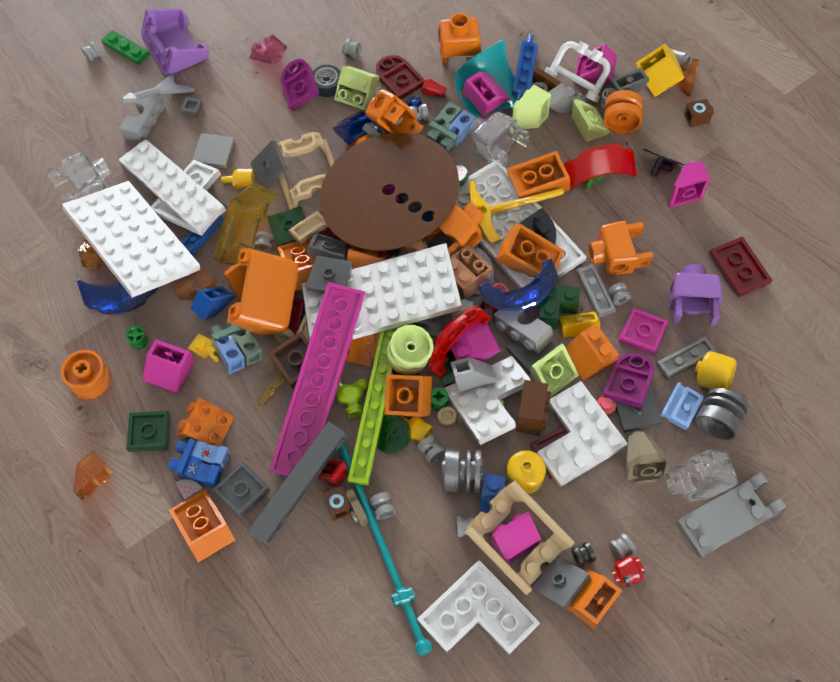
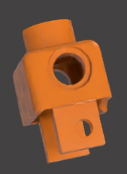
[438,13,481,64]
[365,89,423,135]
[425,202,485,257]
[588,220,654,276]

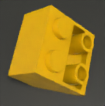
[636,44,684,97]

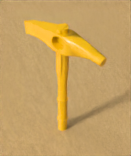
[469,181,564,244]

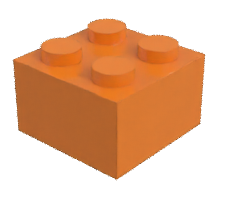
[384,374,432,417]

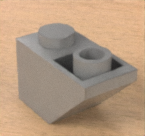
[548,83,585,113]
[451,357,497,392]

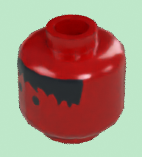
[611,555,645,587]

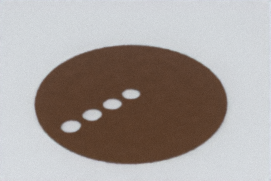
[320,133,459,251]

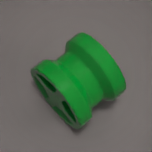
[126,326,149,349]
[431,387,449,411]

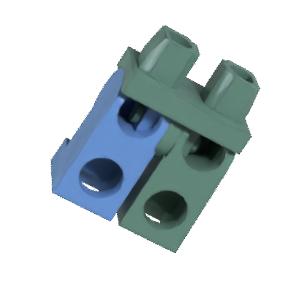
[427,101,476,151]
[210,322,262,374]

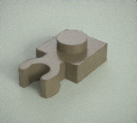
[345,489,369,527]

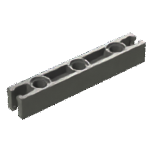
[247,421,348,545]

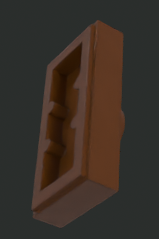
[532,67,562,92]

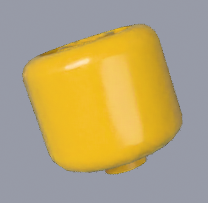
[695,351,737,390]
[506,450,546,494]

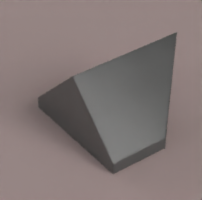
[610,68,649,93]

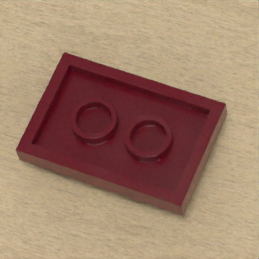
[709,236,772,297]

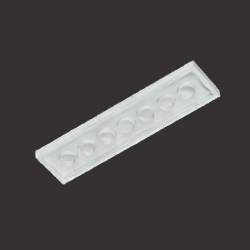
[119,139,226,233]

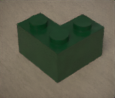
[538,284,580,329]

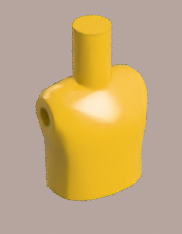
[221,169,254,189]
[399,415,434,442]

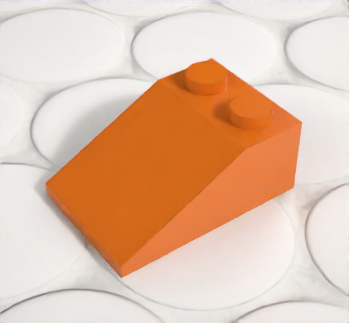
[506,151,570,199]
[495,223,564,282]
[277,237,316,291]
[169,489,235,563]

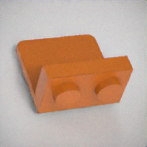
[346,332,380,367]
[176,398,234,447]

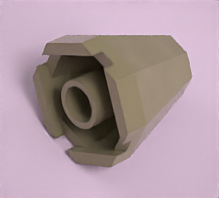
[625,431,670,484]

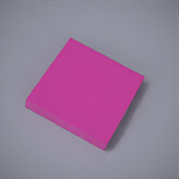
[619,308,669,355]

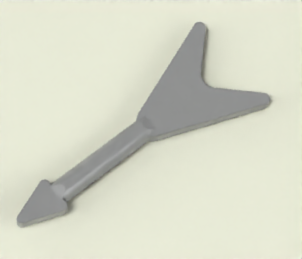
[122,74,195,103]

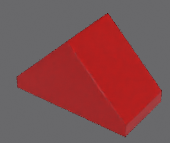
[318,459,349,487]

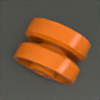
[603,90,643,134]
[61,350,111,399]

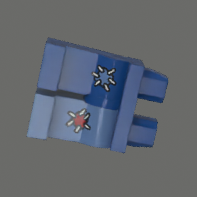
[168,438,231,488]

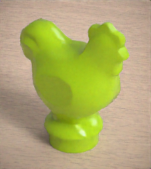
[336,378,368,418]

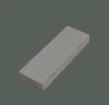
[576,264,616,318]
[656,337,716,380]

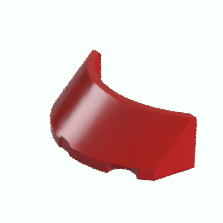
[564,144,637,190]
[427,305,491,377]

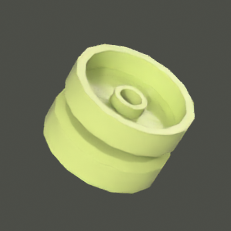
[386,325,433,375]

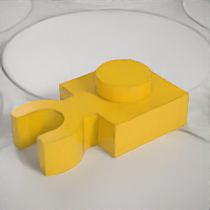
[188,333,219,362]

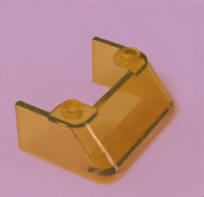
[214,182,279,265]

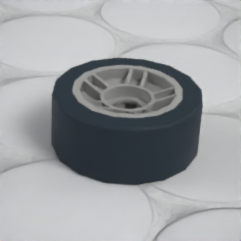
[313,65,341,97]

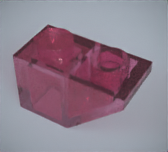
[249,34,287,64]

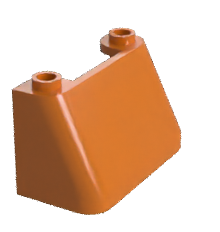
[227,248,298,336]

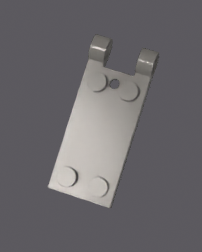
[676,472,787,558]

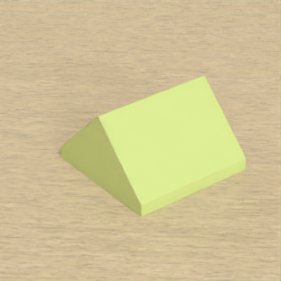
[571,99,610,142]
[530,344,579,398]

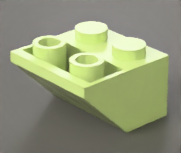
[334,66,380,110]
[511,85,551,130]

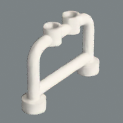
[545,41,610,103]

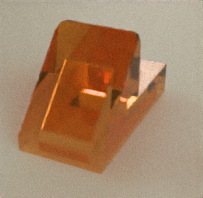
[676,58,699,96]

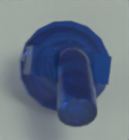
[406,96,422,107]

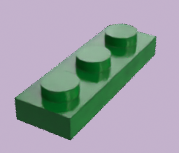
[101,30,149,65]

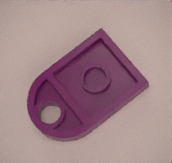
[281,59,320,111]
[603,353,654,409]

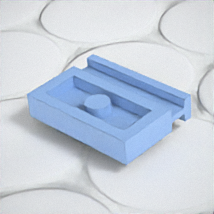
[660,382,704,430]

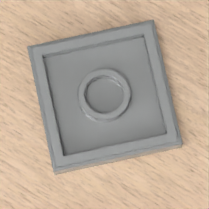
[192,133,235,169]

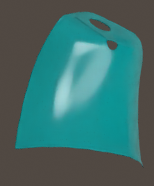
[455,39,517,116]

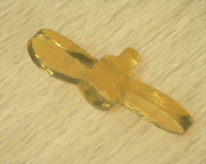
[257,376,284,405]

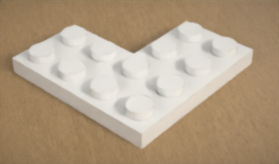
[151,160,221,236]
[444,356,531,445]
[537,381,628,487]
[417,560,540,655]

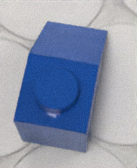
[190,286,235,319]
[479,474,505,513]

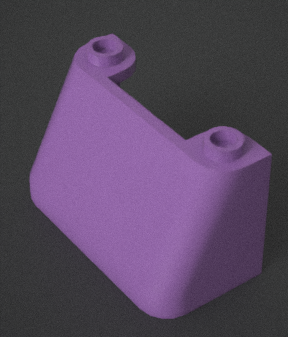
[141,8,209,75]

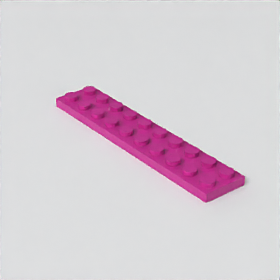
[269,282,366,477]

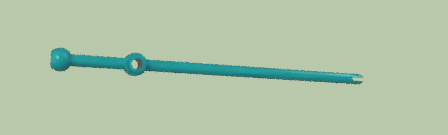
[339,442,432,656]

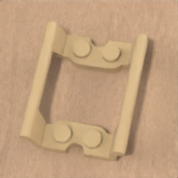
[277,132,335,210]
[465,480,575,595]

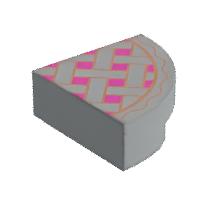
[175,480,203,500]

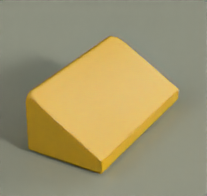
[559,312,600,338]

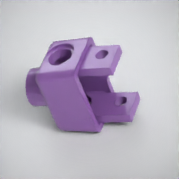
[669,264,723,326]

